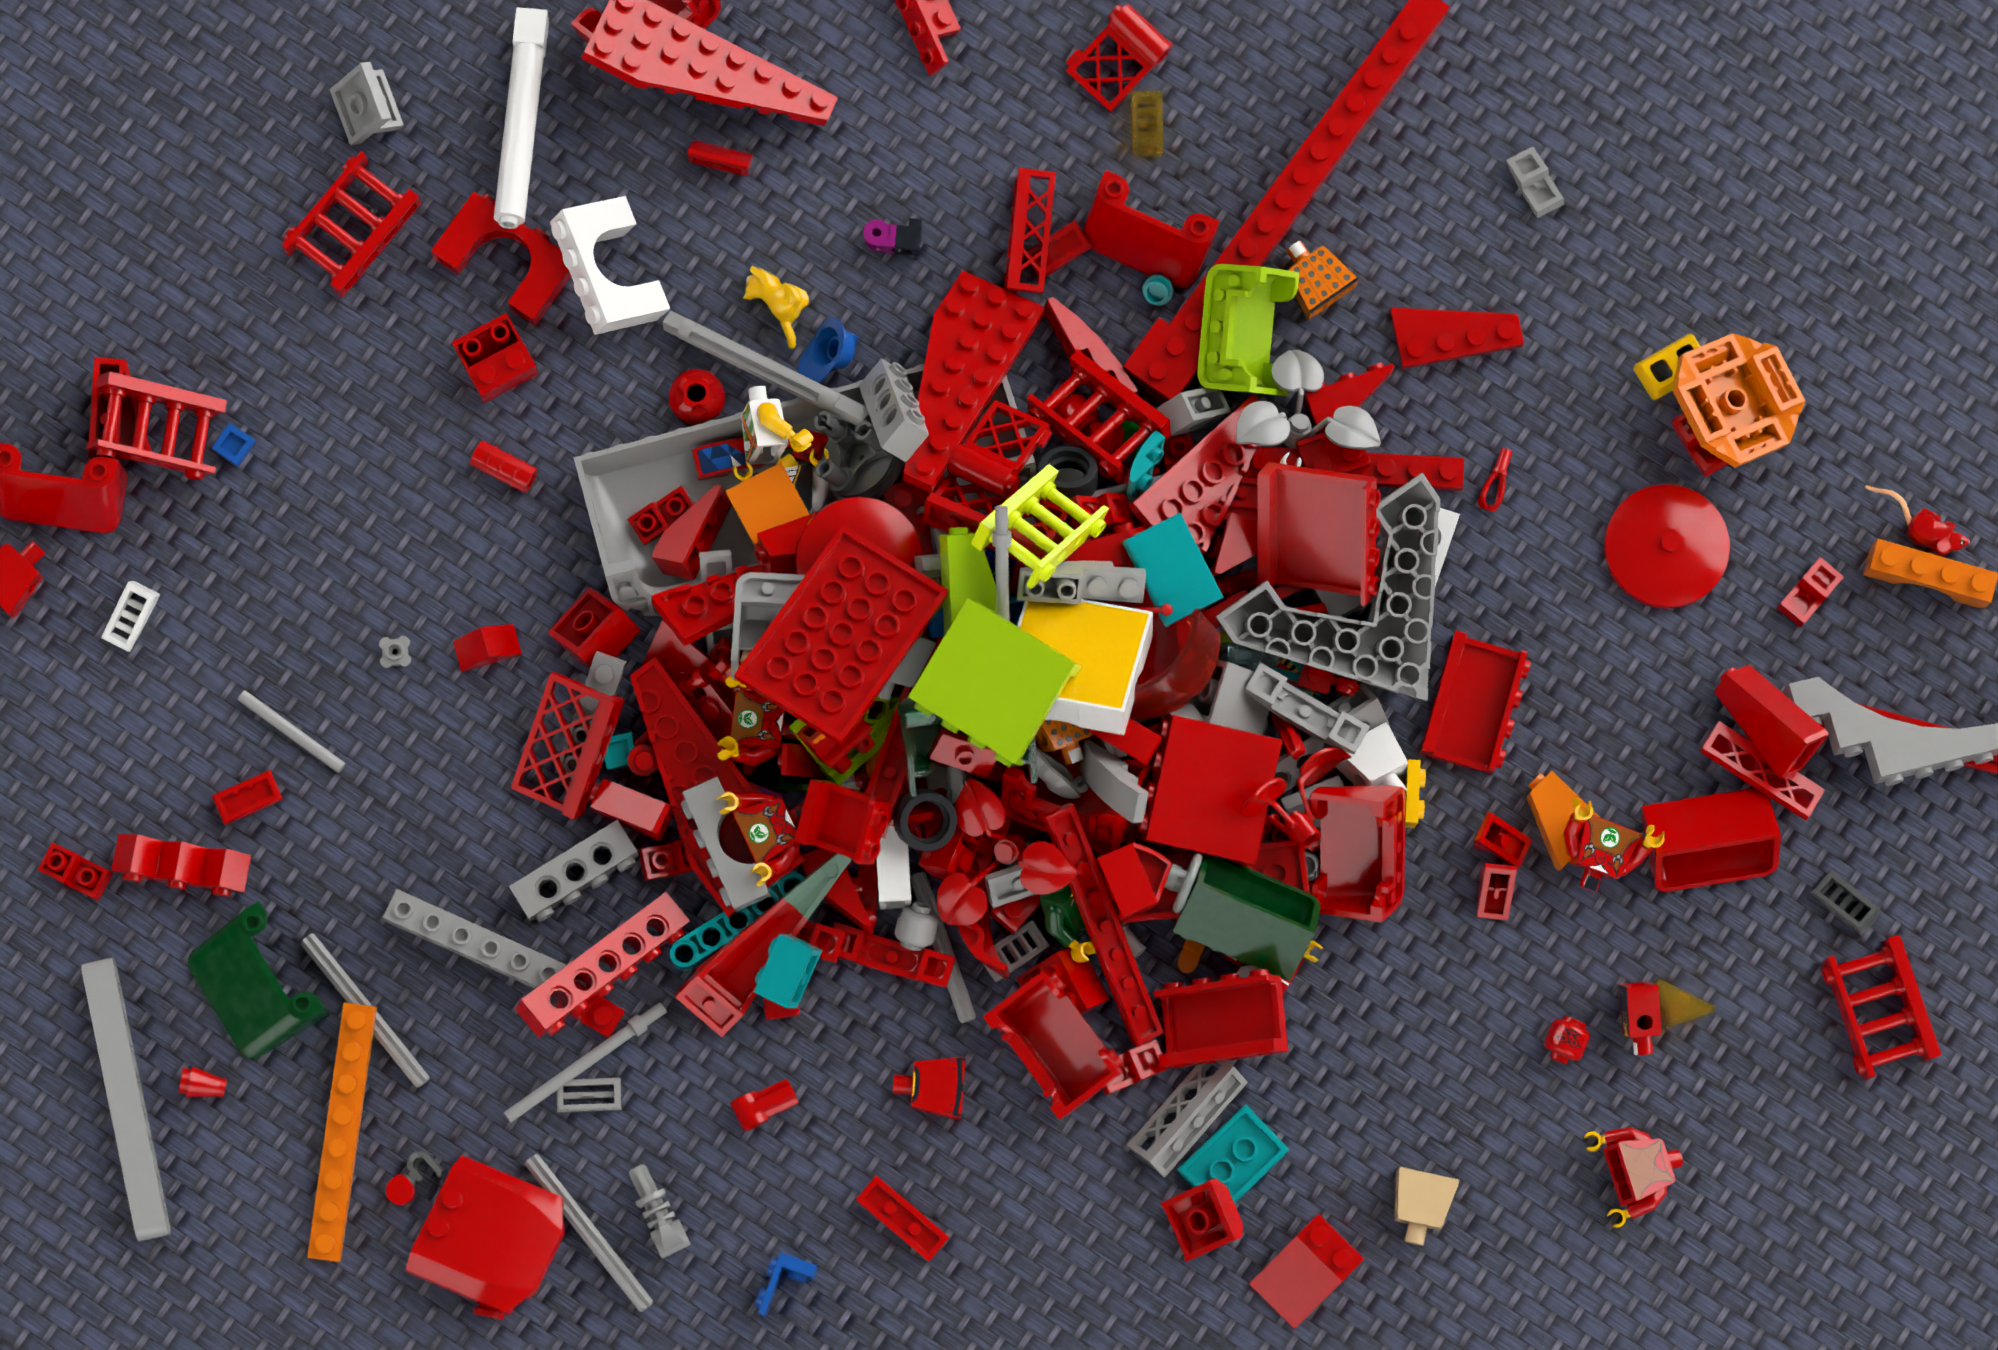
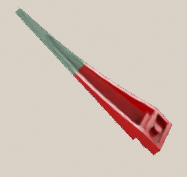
[675,853,852,1037]

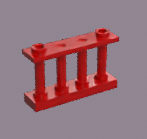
[282,151,421,298]
[1027,350,1171,484]
[86,372,227,480]
[1821,934,1942,1081]

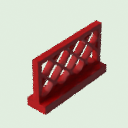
[922,473,1070,567]
[511,672,625,819]

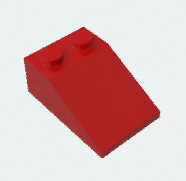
[1249,1213,1364,1329]

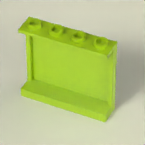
[908,598,1082,767]

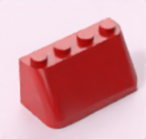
[1641,788,1781,892]

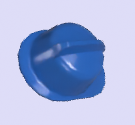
[798,317,858,383]

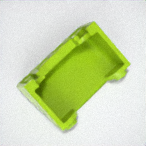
[1197,264,1300,396]

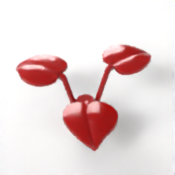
[1240,747,1351,849]
[937,778,1079,925]

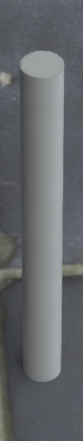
[237,690,346,773]

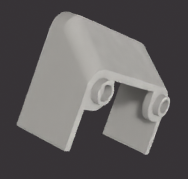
[731,572,805,680]

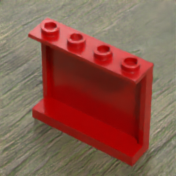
[1257,462,1381,606]
[1137,715,1283,865]

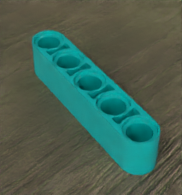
[670,872,805,971]

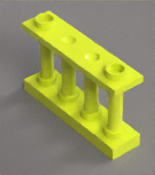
[971,464,1109,589]

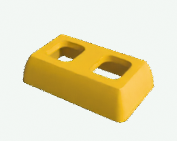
[1633,333,1701,400]

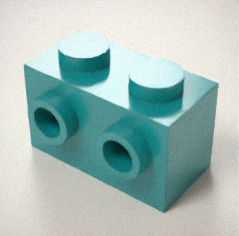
[754,934,823,1008]

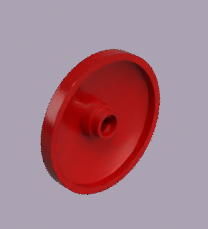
[1604,484,1730,609]
[795,496,923,575]

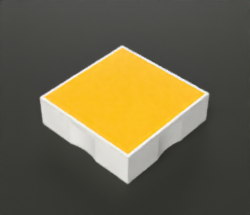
[1017,599,1153,735]

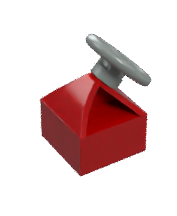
[1096,843,1202,922]

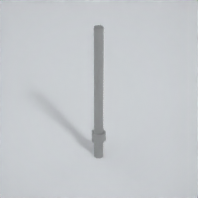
[992,506,1012,621]
[503,1002,667,1123]

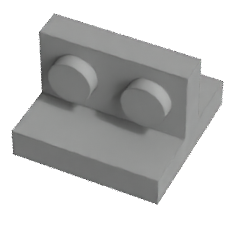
[329,62,404,145]

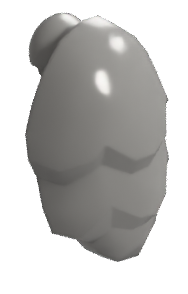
[1027,746,1089,799]

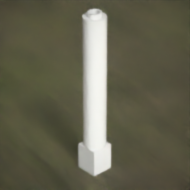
[494,7,549,229]

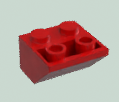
[451,313,539,404]
[1017,947,1110,1015]

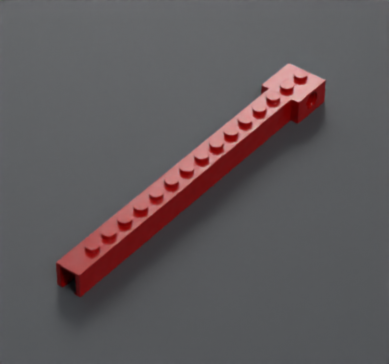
[1123,0,1450,404]

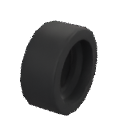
[1038,446,1098,499]
[893,788,957,852]

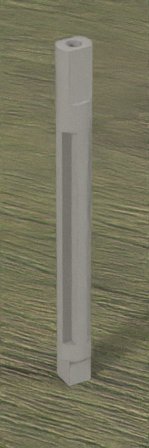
[663,311,871,426]

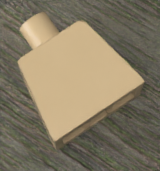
[1395,1167,1459,1246]

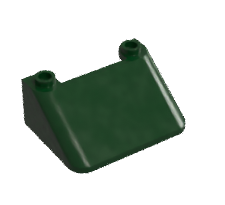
[188,901,330,1059]

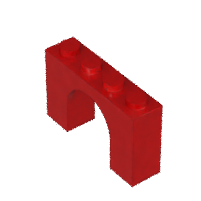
[431,191,571,326]

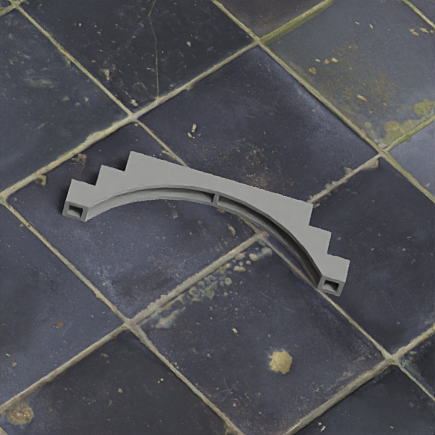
[1783,677,1998,786]

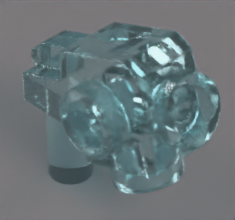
[1210,644,1281,671]

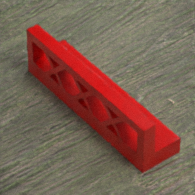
[1004,167,1056,294]
[1699,721,1825,821]

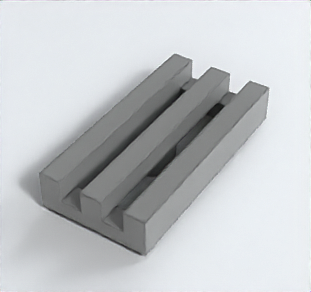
[557,1078,622,1113]

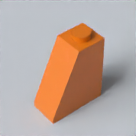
[1526,771,1601,871]

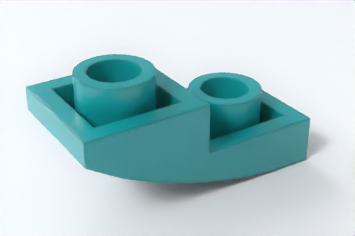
[1126,430,1165,499]

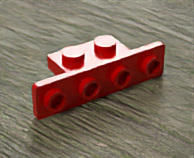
[896,0,961,76]

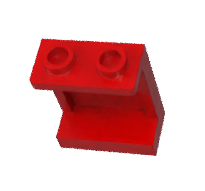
[794,780,890,864]

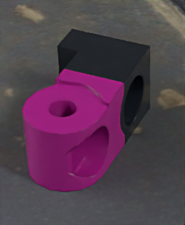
[863,218,922,256]

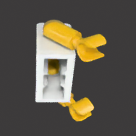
[741,386,813,468]

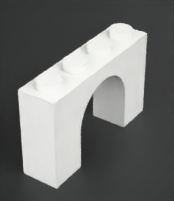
[550,196,670,335]

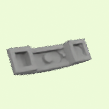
[1245,662,1370,754]

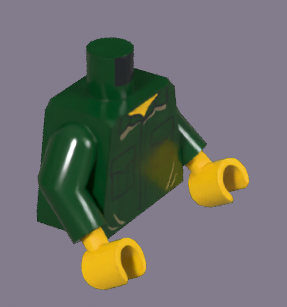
[1040,884,1096,963]

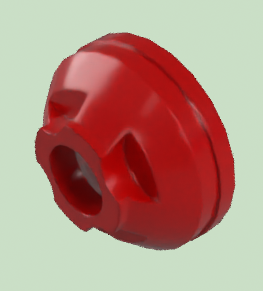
[669,369,725,426]

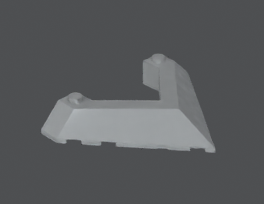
[1216,473,1440,701]

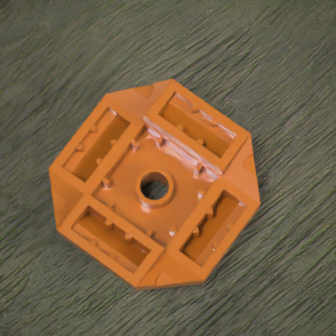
[1673,333,1805,468]

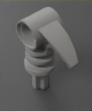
[629,1164,691,1259]

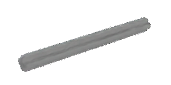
[300,933,430,1088]
[525,1154,653,1312]

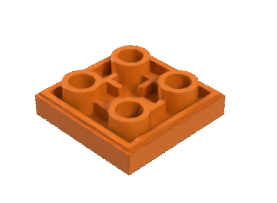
[725,462,809,547]

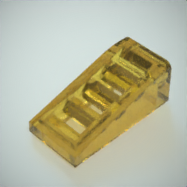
[1131,91,1164,157]

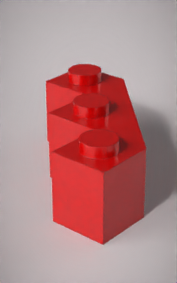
[1020,522,1146,568]
[111,834,251,897]

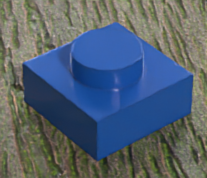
[211,423,256,468]

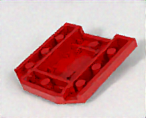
[406,1155,564,1315]

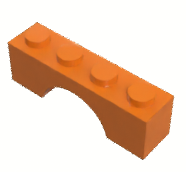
[1863,539,1998,609]

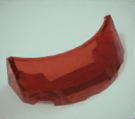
[1129,608,1221,719]

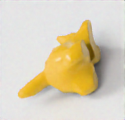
[743,266,809,349]

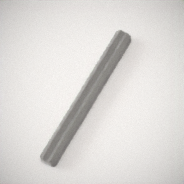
[910,872,976,1023]

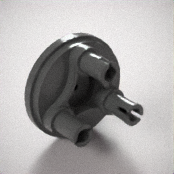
[814,411,904,499]

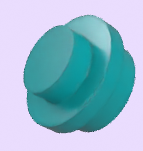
[1142,275,1174,305]

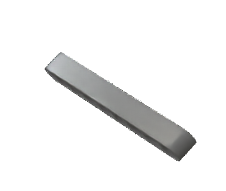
[81,957,171,1242]

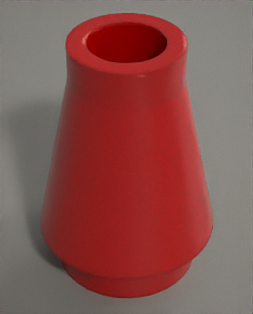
[178,1066,227,1097]

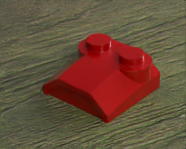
[1160,1178,1243,1262]

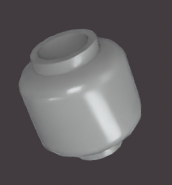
[895,901,939,951]

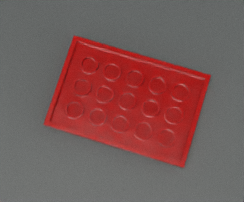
[734,524,949,746]

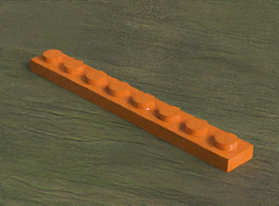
[307,1003,377,1262]

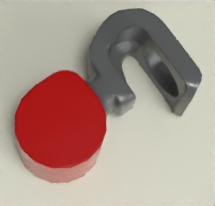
[386,1151,444,1206]

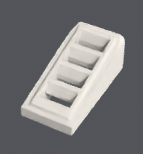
[101,581,160,652]

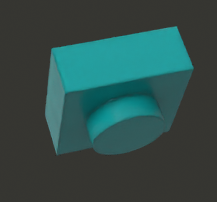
[605,732,634,771]

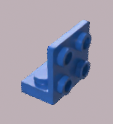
[755,1252,818,1318]

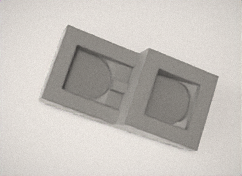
[1506,146,1564,218]

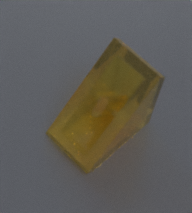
[1653,978,1715,1030]

